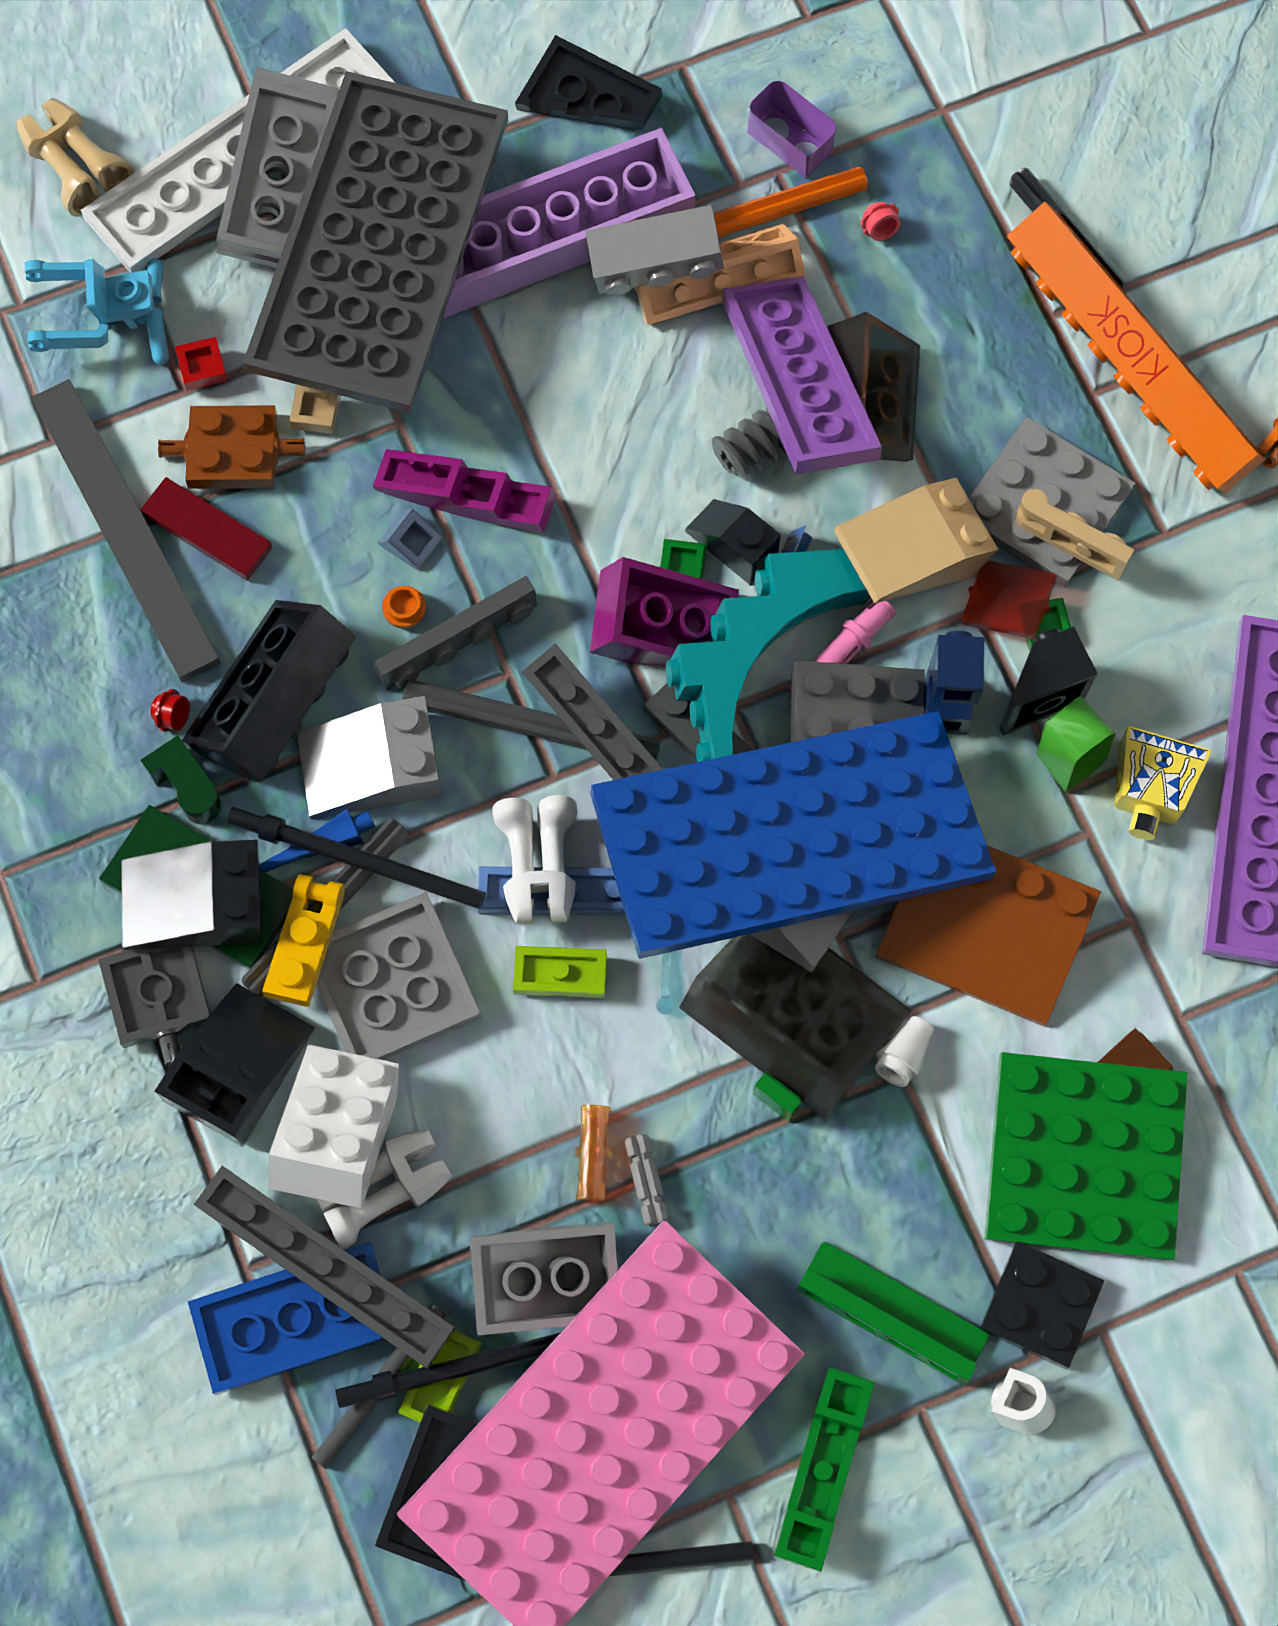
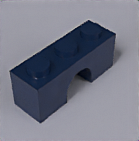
[924,631,985,735]

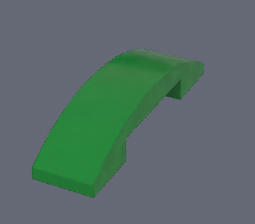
[774,1367,875,1573]

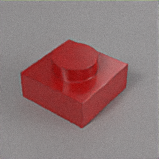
[175,337,228,391]

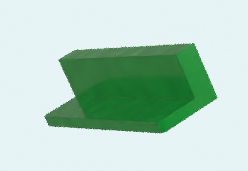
[796,1242,988,1386]

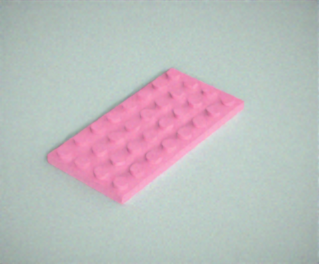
[397,1221,805,1626]

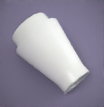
[875,1016,934,1087]

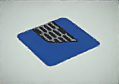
[781,525,807,553]

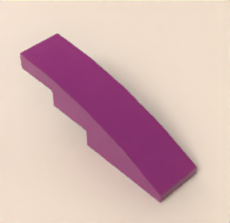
[373,449,557,533]

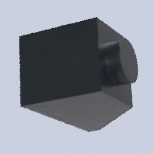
[685,499,781,585]

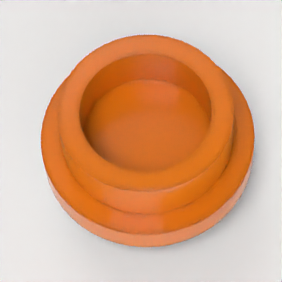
[382,586,426,629]

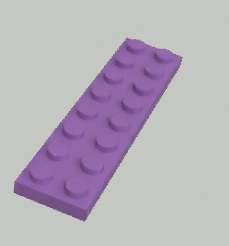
[1202,615,1278,967]

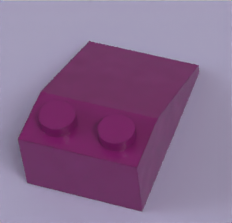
[590,557,739,667]

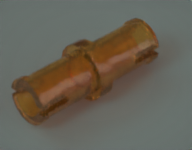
[575,1105,612,1202]

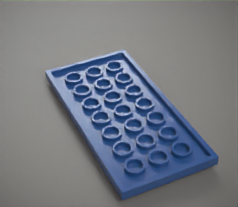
[590,711,996,959]

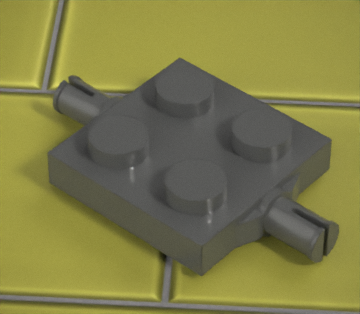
[98,947,211,1066]

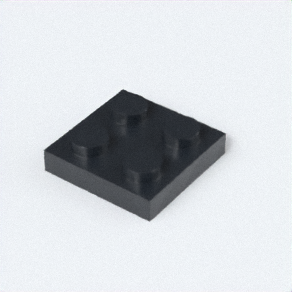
[979,1242,1104,1370]

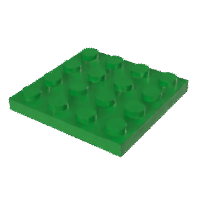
[984,1052,1188,1260]

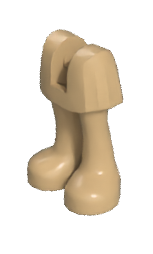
[16,98,133,217]

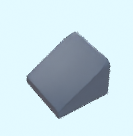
[378,508,444,570]

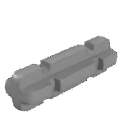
[625,1134,669,1227]

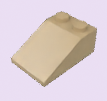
[833,478,998,604]

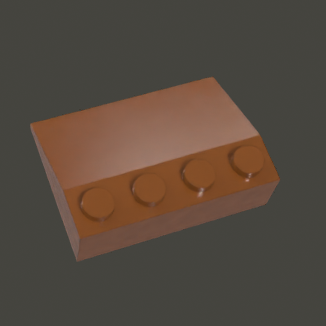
[875,845,1101,1027]

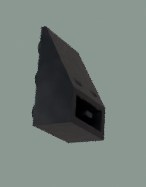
[154,983,315,1147]

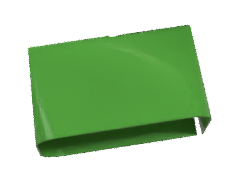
[1036,696,1116,792]

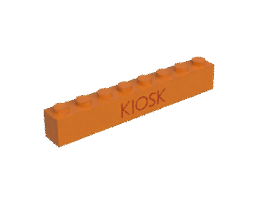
[1006,201,1266,493]

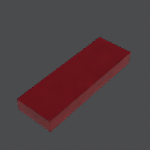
[140,477,273,581]

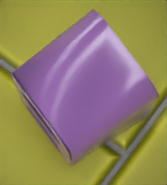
[747,81,836,178]

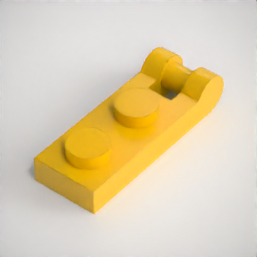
[262,874,345,1007]

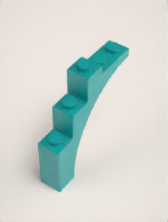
[666,549,871,762]

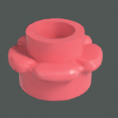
[861,202,901,241]

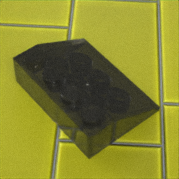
[679,934,912,1121]

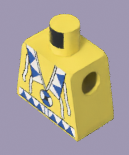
[1114,726,1211,840]

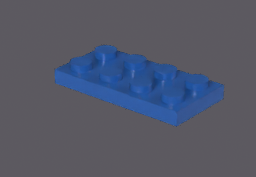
[187,1242,385,1395]

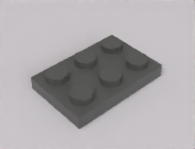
[791,660,925,742]

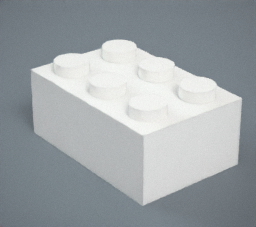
[269,1044,399,1209]

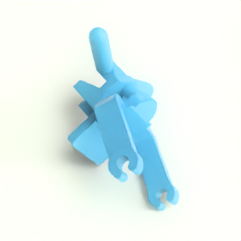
[25,258,169,365]

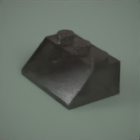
[827,311,921,462]

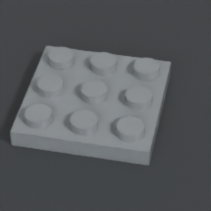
[969,417,1136,588]
[317,892,481,1060]

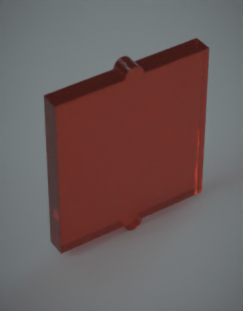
[961,560,1057,640]

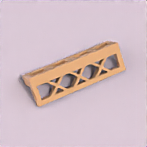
[633,224,806,325]

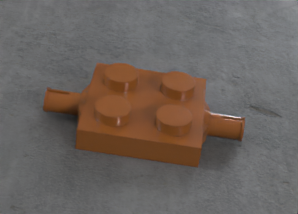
[158,405,306,489]

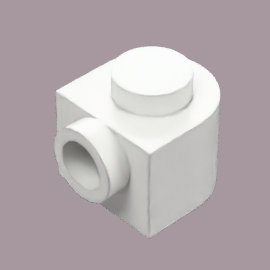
[991,1368,1055,1435]

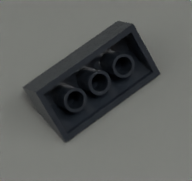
[182,600,357,782]

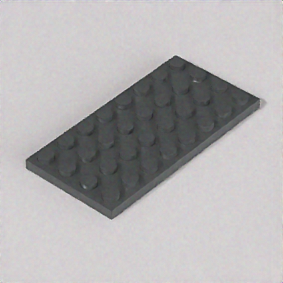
[243,71,508,413]

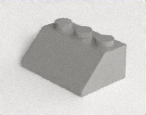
[586,205,724,295]

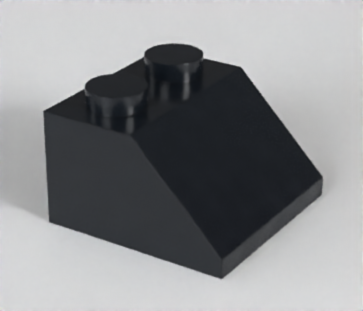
[999,627,1098,736]

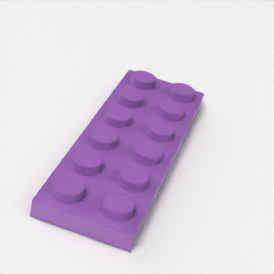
[722,276,882,474]

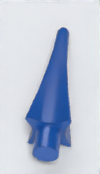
[260,809,376,873]

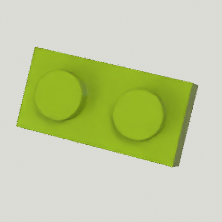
[513,946,607,998]

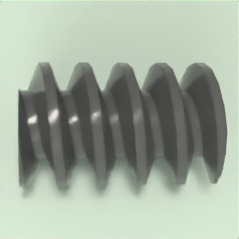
[712,406,787,481]

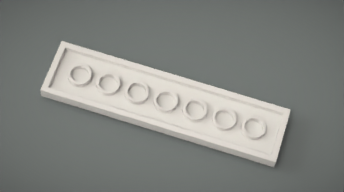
[80,28,395,273]

